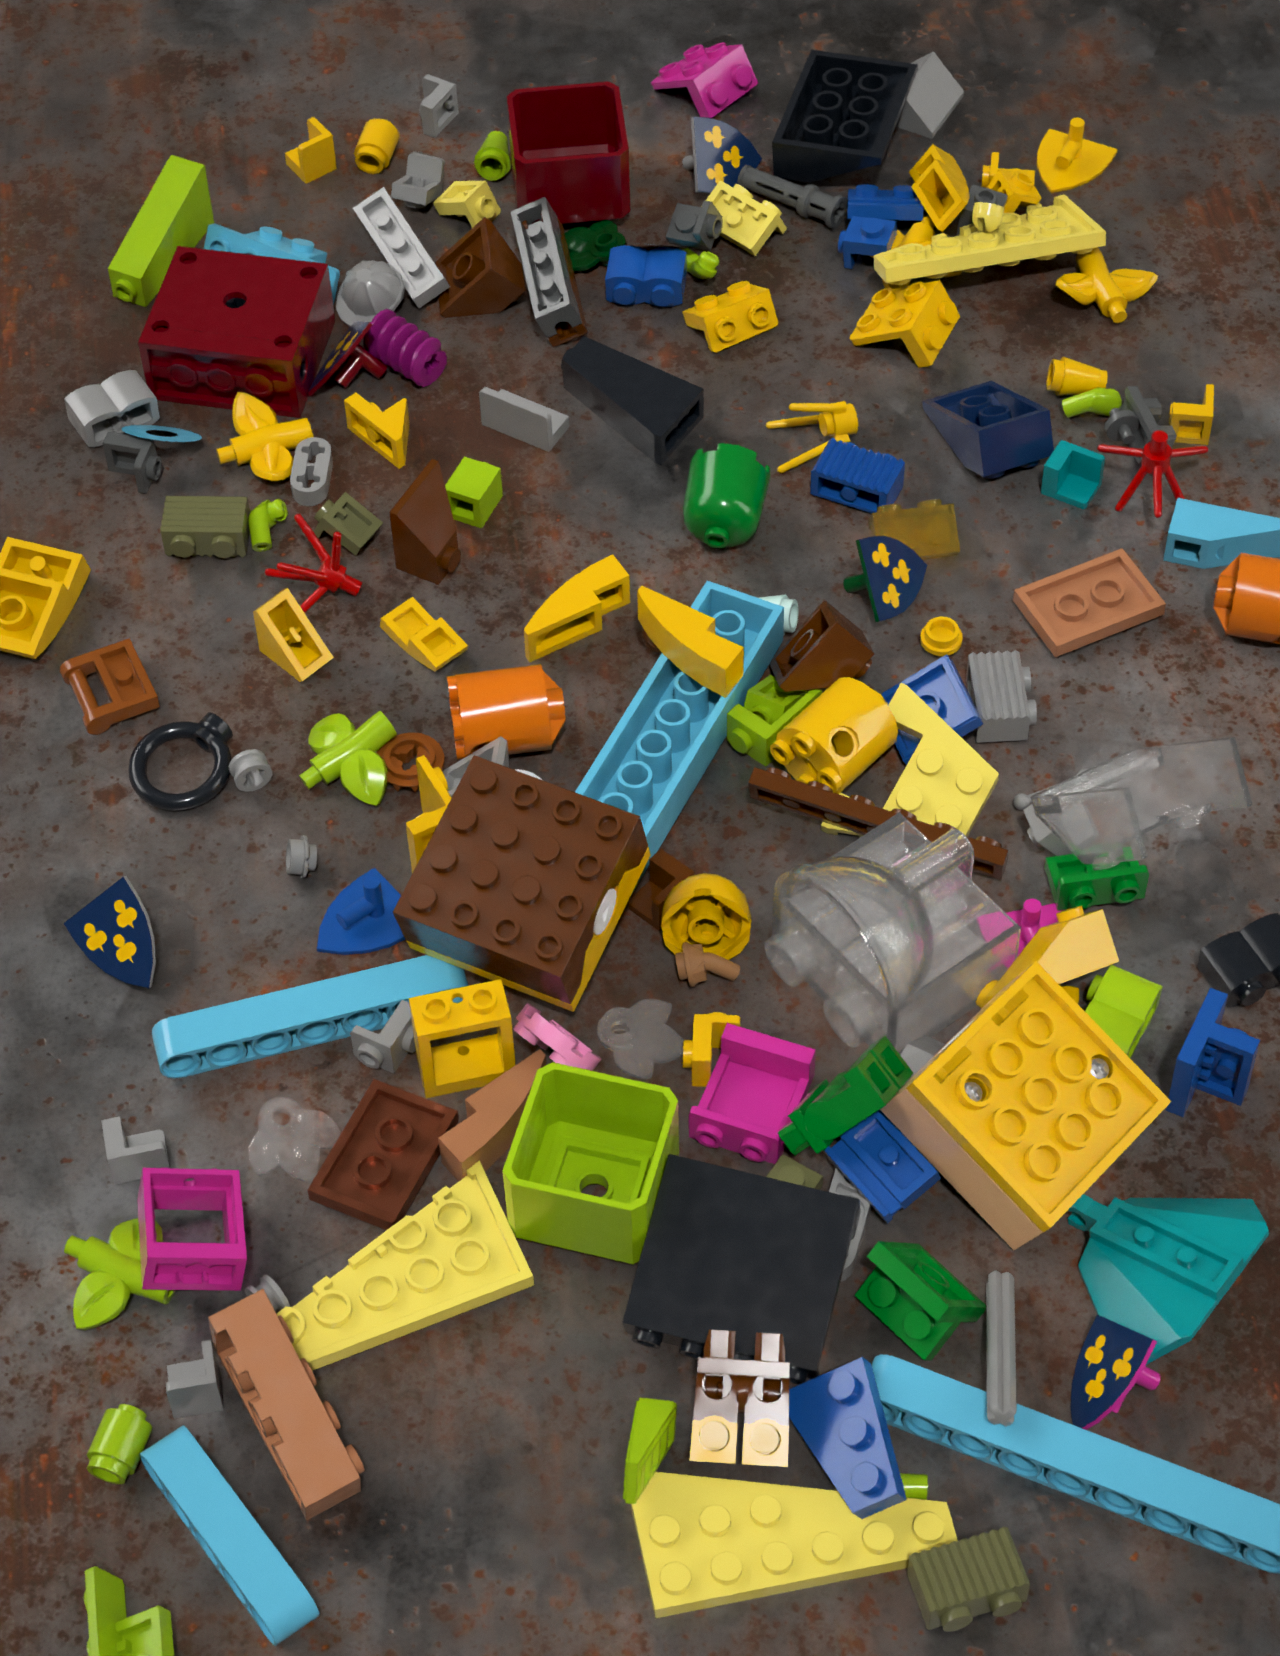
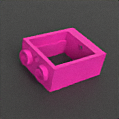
[137,1167,247,1291]

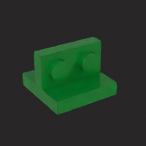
[854,1241,986,1360]

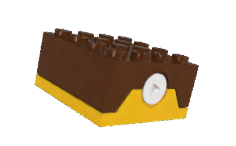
[393,755,651,1012]

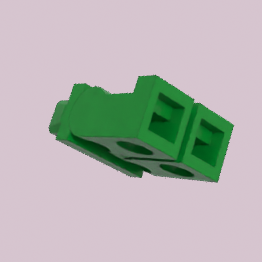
[778,1035,913,1155]

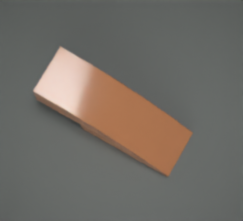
[438,1049,547,1182]

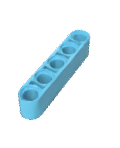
[139,1425,320,1646]

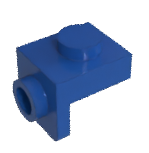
[838,216,897,269]

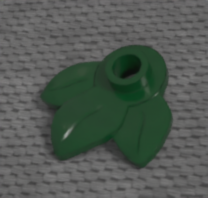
[565,220,627,271]

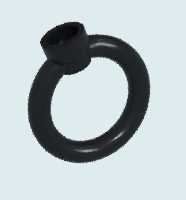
[128,712,233,811]

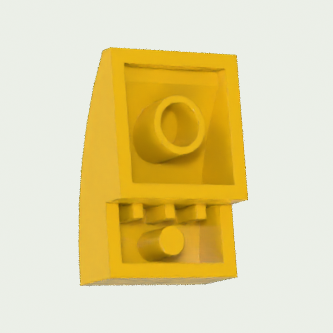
[0,537,91,659]

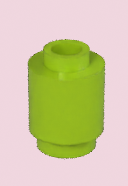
[87,1404,153,1484]

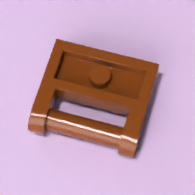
[60,638,160,735]

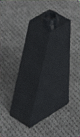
[561,336,704,465]

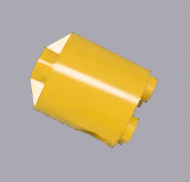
[770,677,898,794]

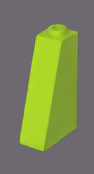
[108,155,214,307]

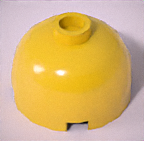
[661,873,751,960]

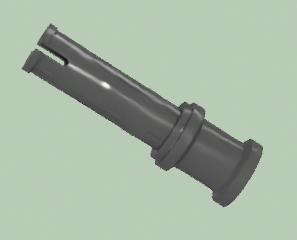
[737,165,848,229]

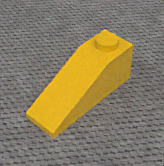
[986,906,1119,1002]

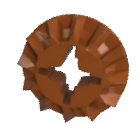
[377,732,445,792]

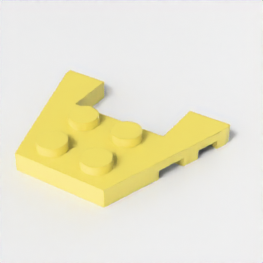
[821,683,999,841]

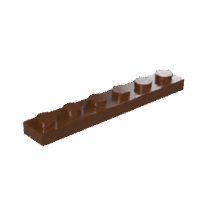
[748,767,1008,880]

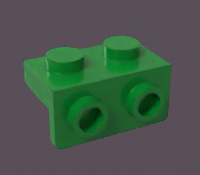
[1044,845,1149,911]

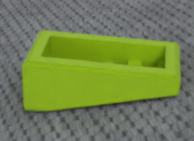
[623,1397,677,1504]

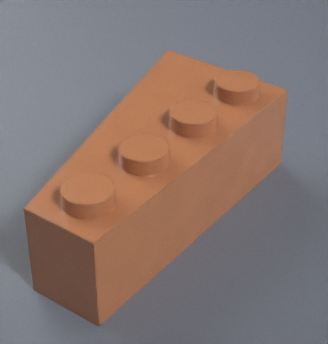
[208,1289,365,1520]

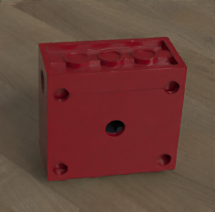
[138,246,335,418]

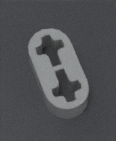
[290,437,333,506]

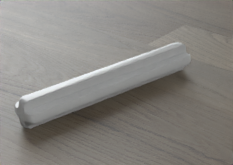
[986,1270,1017,1427]

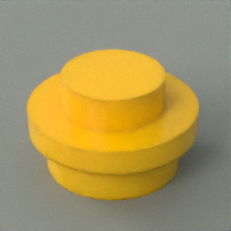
[920,616,963,656]

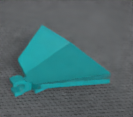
[1068,1194,1269,1365]

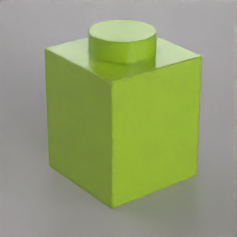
[445,456,503,529]

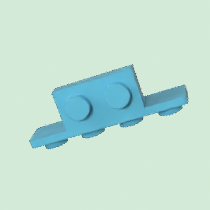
[204,223,340,304]

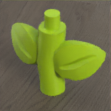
[299,711,397,807]
[64,1218,176,1331]

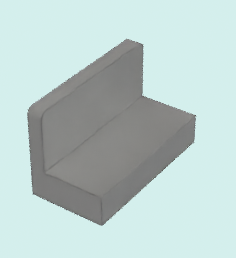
[479,387,569,452]

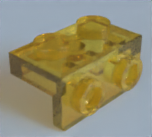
[868,499,960,559]

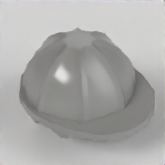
[336,260,405,327]

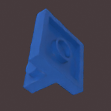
[1166,988,1260,1117]

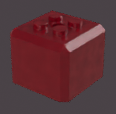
[507,81,631,224]

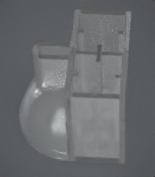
[764,812,1021,1055]

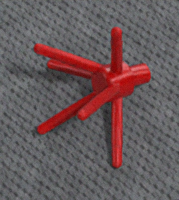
[1097,430,1208,518]
[265,514,362,613]

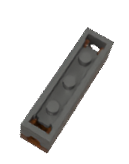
[511,197,588,347]

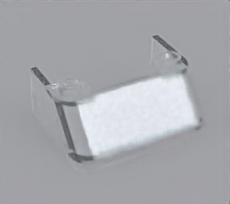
[1030,737,1252,870]

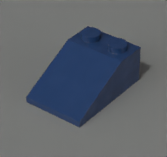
[922,381,1054,478]

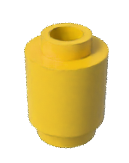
[354,119,400,174]

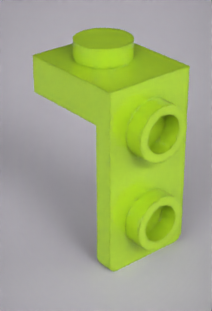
[727,689,822,767]

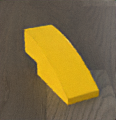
[909,144,969,232]
[524,554,630,662]
[637,586,744,698]

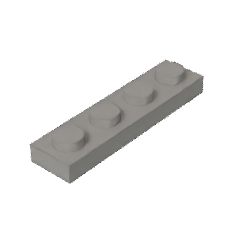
[353,187,450,308]

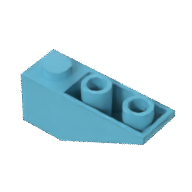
[1163,498,1280,569]

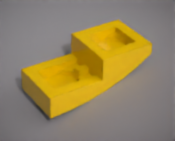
[380,597,468,672]

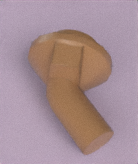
[675,942,740,987]

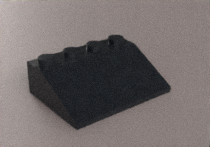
[772,49,918,183]

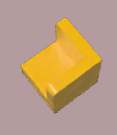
[285,117,337,184]
[1169,384,1214,445]

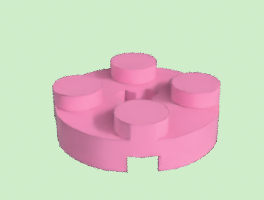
[513,1003,602,1071]

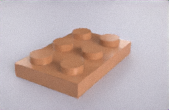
[1013,548,1166,657]

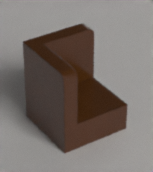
[628,849,695,931]

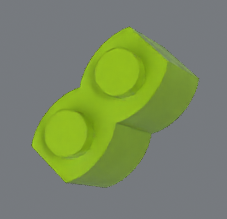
[1085,964,1163,1059]

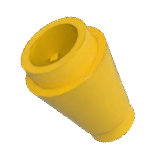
[1047,356,1108,396]

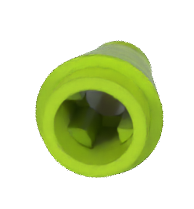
[474,131,511,181]

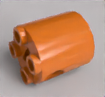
[1213,553,1280,645]
[447,664,566,760]

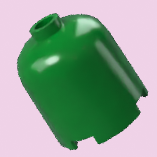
[683,443,770,548]

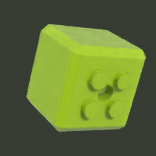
[503,1062,679,1264]

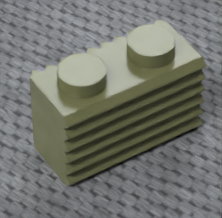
[160,496,250,558]
[907,1527,1030,1632]

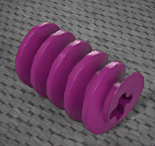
[363,309,447,387]

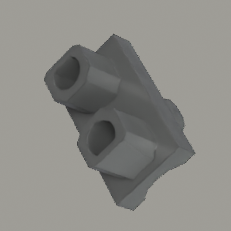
[1104,386,1176,465]

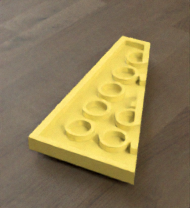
[874,194,1106,285]
[276,1160,534,1371]
[624,1468,958,1618]

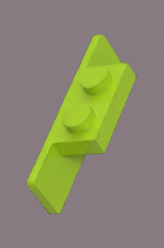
[84,1566,174,1656]

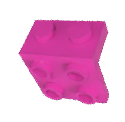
[651,42,759,118]

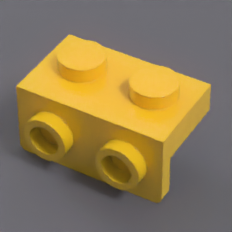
[682,281,778,353]

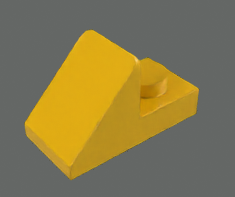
[344,393,410,469]

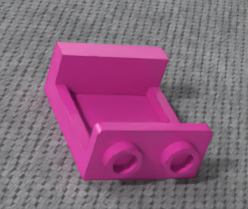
[689,1023,816,1164]

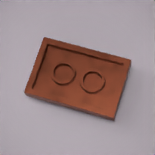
[308,1079,459,1230]

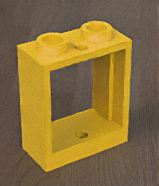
[409,979,516,1098]

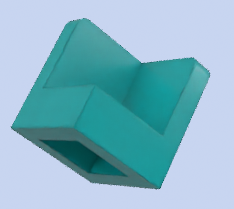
[1041,440,1105,509]

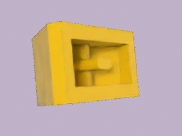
[253,588,334,682]

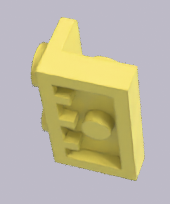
[701,180,787,256]

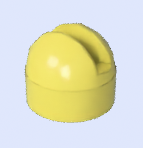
[972,202,1004,232]

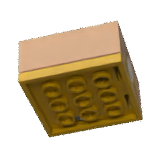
[880,961,1172,1250]

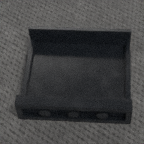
[622,1154,861,1385]

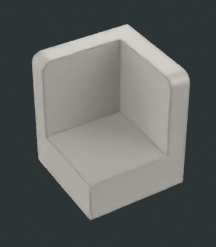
[101,1116,170,1185]
[165,1340,224,1419]

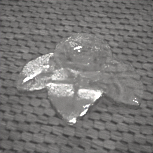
[597,999,684,1079]
[248,1097,341,1183]

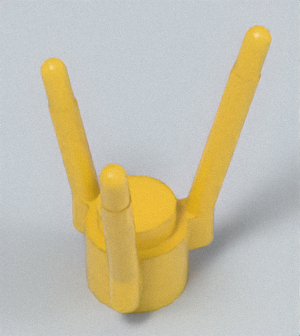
[766,401,858,473]

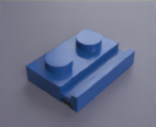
[847,184,924,221]
[824,1110,941,1224]

